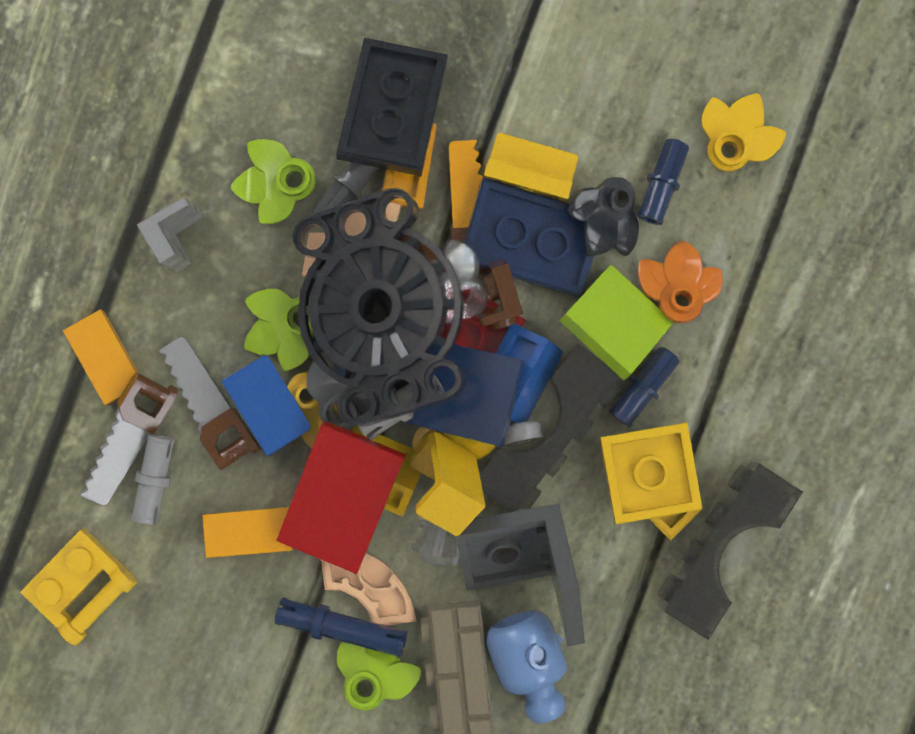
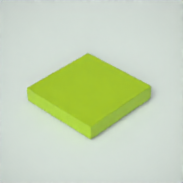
[559,264,674,380]

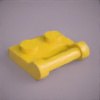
[20,528,138,646]

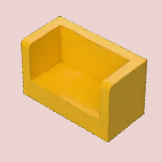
[410,431,486,537]

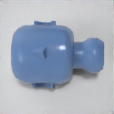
[485,610,568,724]

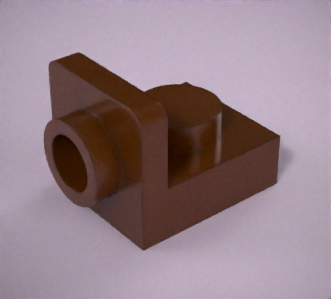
[476,258,523,330]

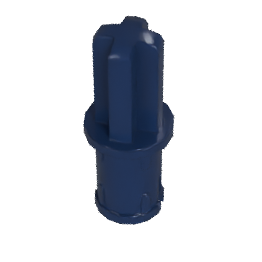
[637,139,689,225]
[608,347,680,428]

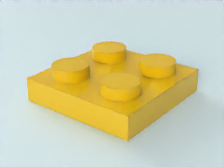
[599,422,703,524]

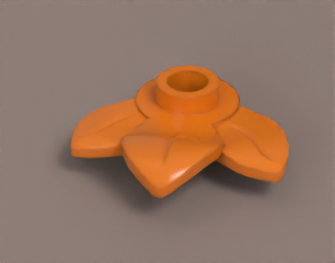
[637,240,723,324]

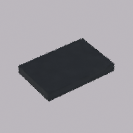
[336,38,448,177]

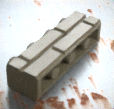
[421,600,494,734]

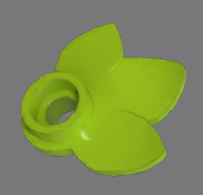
[230,139,316,224]
[244,289,314,371]
[336,642,422,711]

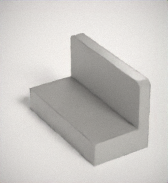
[137,198,204,272]

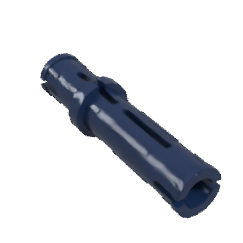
[275,597,408,658]

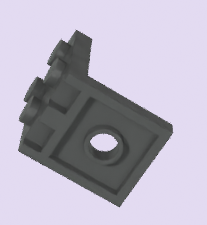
[456,504,585,646]

